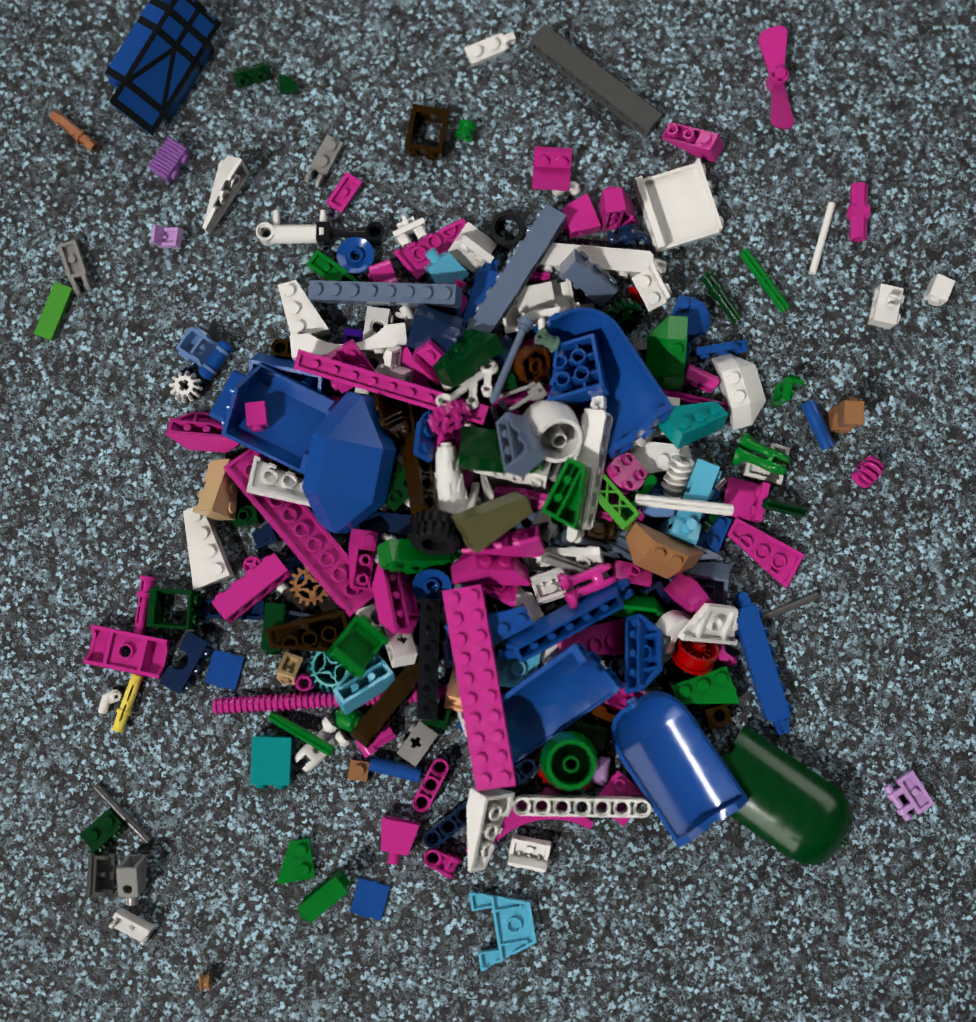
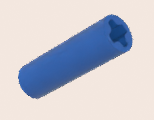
[800,399,836,451]
[369,755,423,783]

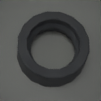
[490,211,525,250]

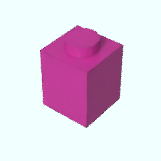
[245,401,269,432]

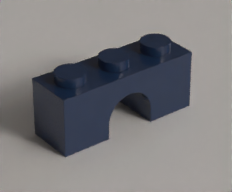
[159,631,212,694]

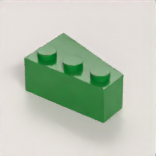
[541,457,591,530]
[668,665,740,704]

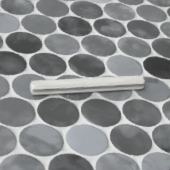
[635,494,734,516]

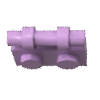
[883,769,934,821]

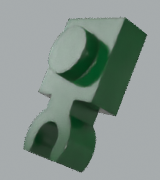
[701,500,725,533]

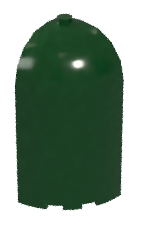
[722,725,854,865]

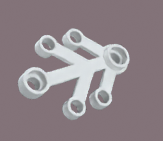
[436,359,499,409]

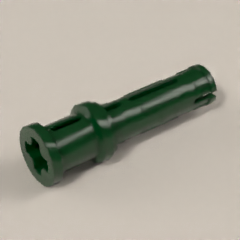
[699,269,743,324]

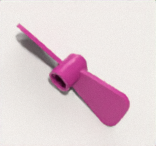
[758,26,794,130]

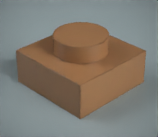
[347,759,370,782]

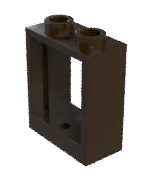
[404,104,451,161]

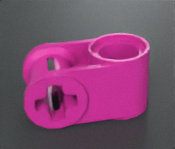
[424,847,463,879]

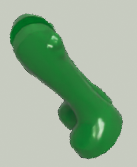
[731,432,791,475]

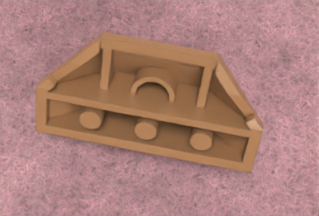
[625,521,704,579]

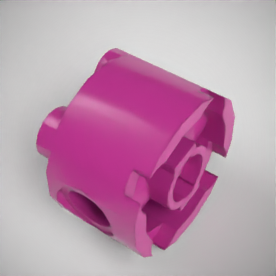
[601,453,647,497]

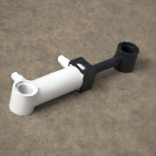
[256,209,386,246]

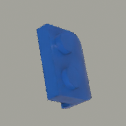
[671,294,711,340]

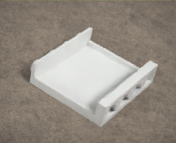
[633,158,724,253]

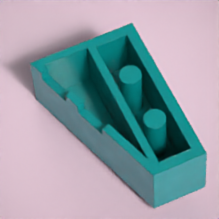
[657,401,728,449]

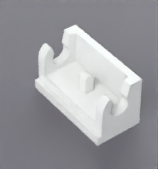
[108,908,156,946]

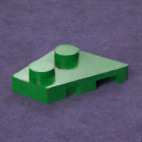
[277,837,316,884]

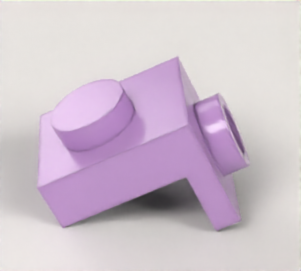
[151,224,183,248]

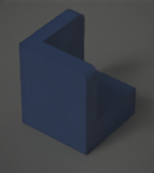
[252,523,280,551]

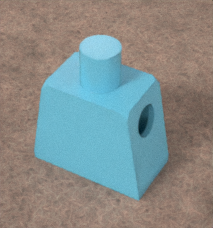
[424,247,470,284]
[659,515,701,547]

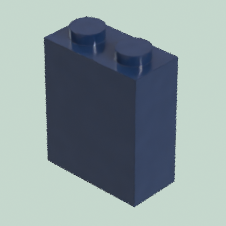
[406,304,465,353]

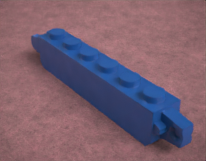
[449,259,498,392]
[496,578,634,662]
[735,591,792,735]

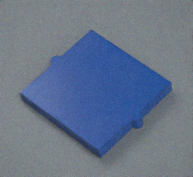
[205,649,245,690]
[350,877,390,921]

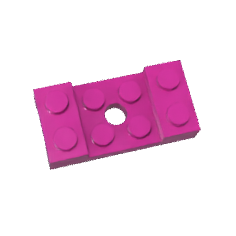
[83,625,171,679]

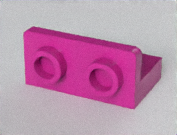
[411,339,445,386]

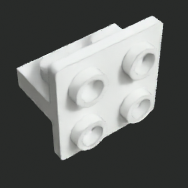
[447,222,497,273]

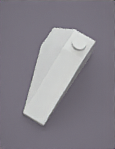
[466,787,515,873]

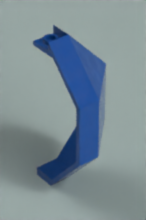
[302,391,396,534]

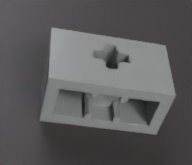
[396,721,439,767]

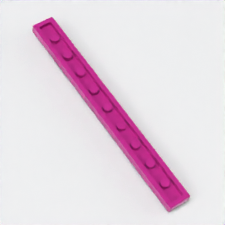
[293,349,489,425]

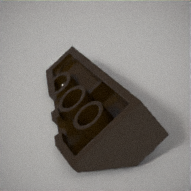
[266,608,347,652]

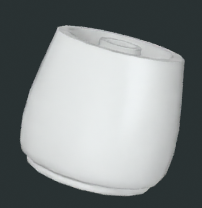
[523,398,582,463]

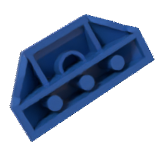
[625,613,663,694]

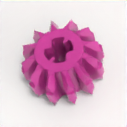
[851,455,884,488]

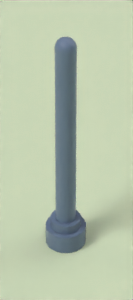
[489,316,535,404]

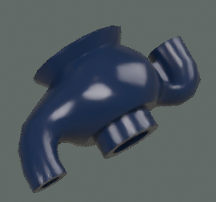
[607,224,651,247]

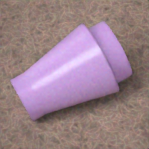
[591,756,611,787]

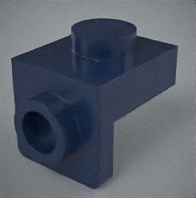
[638,579,671,604]

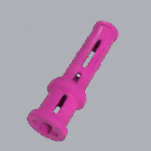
[133,575,157,634]

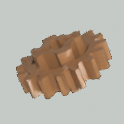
[289,566,329,606]

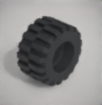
[410,510,461,555]

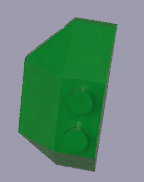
[645,315,688,392]
[609,592,667,621]

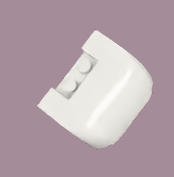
[502,278,580,334]

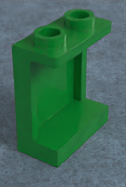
[326,615,389,678]

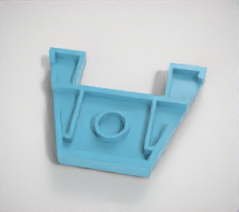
[469,891,537,971]

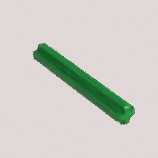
[739,248,790,313]
[268,711,335,756]

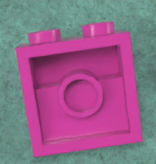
[324,339,374,394]

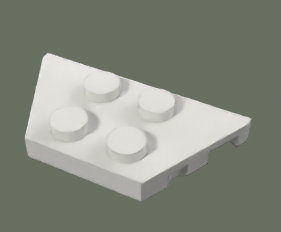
[677,603,738,645]

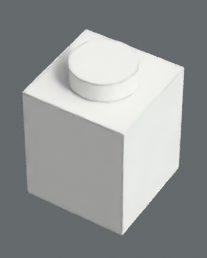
[923,274,955,306]

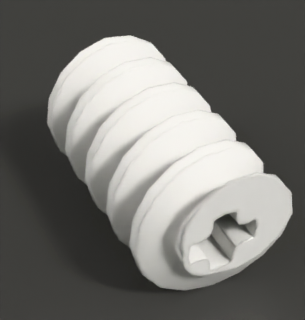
[661,455,695,498]

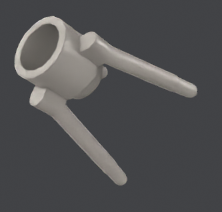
[499,381,548,416]

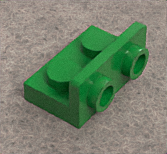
[771,375,805,407]

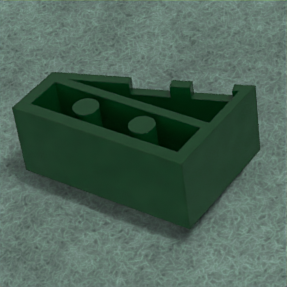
[432,329,506,388]

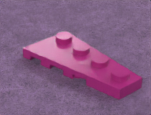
[393,218,466,282]
[726,518,805,588]
[557,618,625,655]

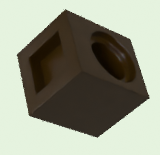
[701,704,734,729]

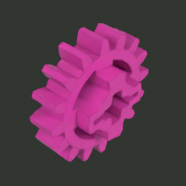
[428,400,471,435]

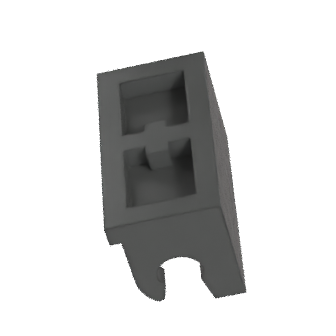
[86,852,116,896]

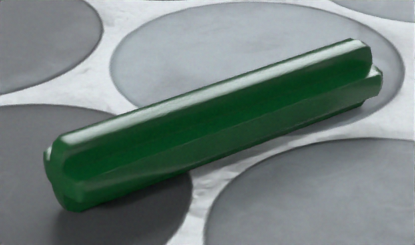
[762,498,807,517]

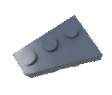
[496,412,547,477]

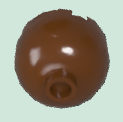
[512,344,551,384]

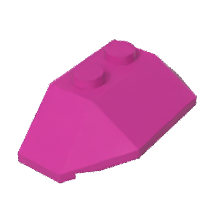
[166,412,239,453]
[451,553,531,586]
[372,561,420,634]

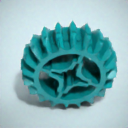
[307,651,348,692]

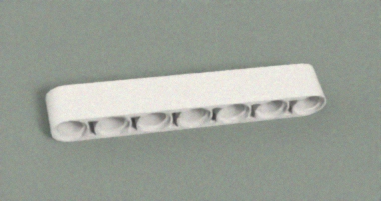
[513,794,651,818]

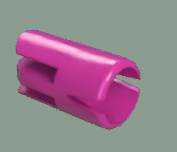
[683,364,720,393]

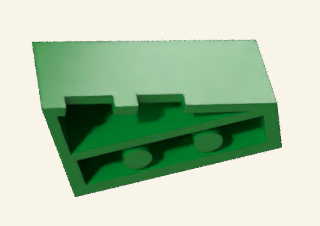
[377,539,451,574]

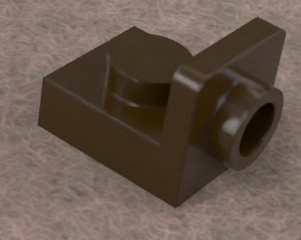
[585,518,618,544]

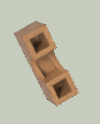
[828,397,864,434]

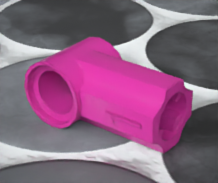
[355,724,397,758]

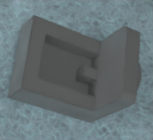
[531,509,559,542]

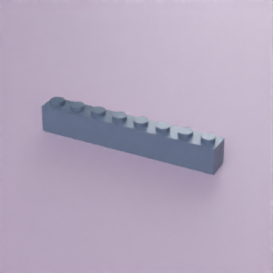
[465,204,567,334]
[308,280,463,308]

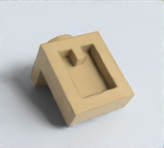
[276,652,303,685]

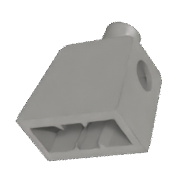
[116,854,147,906]

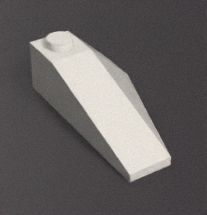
[202,155,250,235]

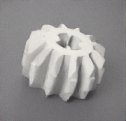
[169,371,203,403]

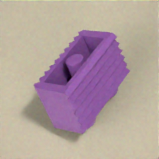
[148,136,191,184]

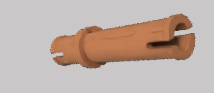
[50,109,100,153]

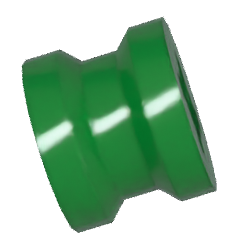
[455,119,477,142]

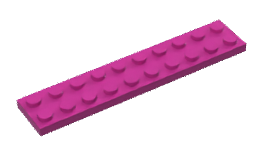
[223,448,374,618]
[442,584,517,791]

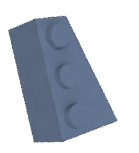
[560,249,618,307]

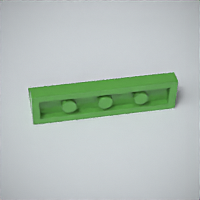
[598,472,641,532]

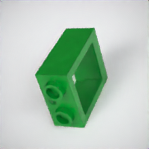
[297,869,352,924]

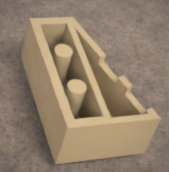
[192,459,239,521]

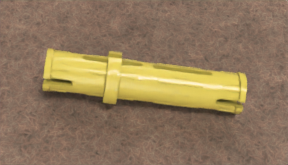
[111,673,143,733]

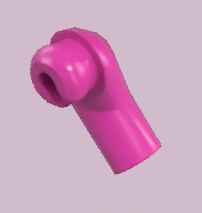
[716,643,738,667]

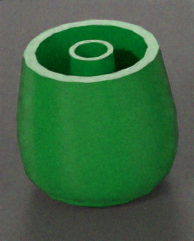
[540,731,599,791]

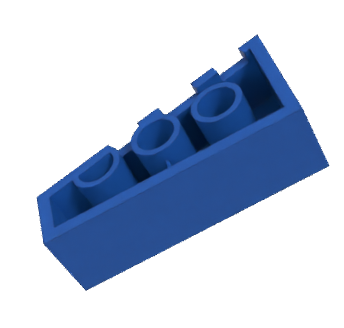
[444,604,533,645]

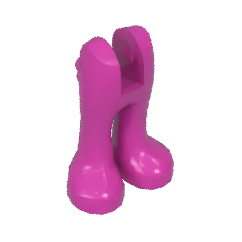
[557,562,617,609]

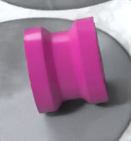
[243,556,262,573]

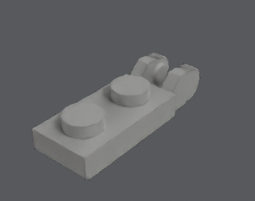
[304,135,344,188]
[57,239,92,295]

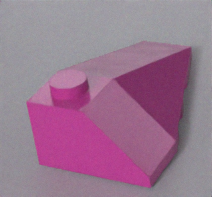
[461,525,545,558]

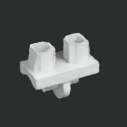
[392,214,427,248]

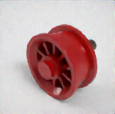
[672,638,719,678]

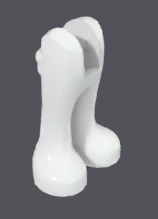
[294,716,351,772]

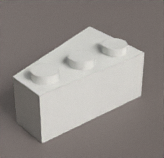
[278,280,332,338]

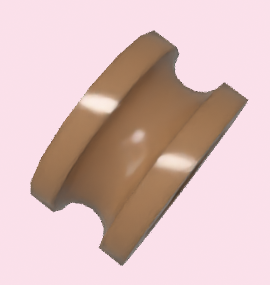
[199,972,213,991]

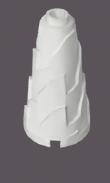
[434,442,468,514]

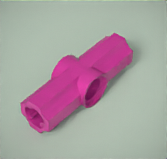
[847,182,871,242]
[493,484,549,510]

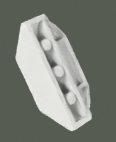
[712,353,766,430]

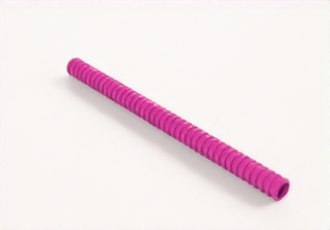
[212,684,448,715]

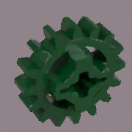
[604,298,644,334]

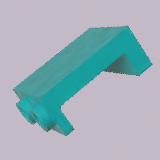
[250,735,294,789]

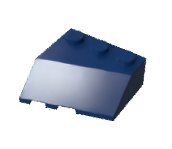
[547,333,610,405]

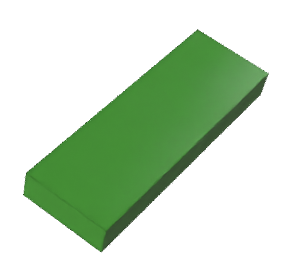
[34,282,74,341]

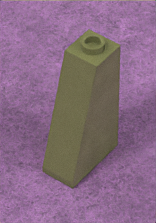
[452,491,533,553]

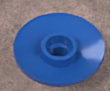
[337,237,374,274]
[412,568,452,601]

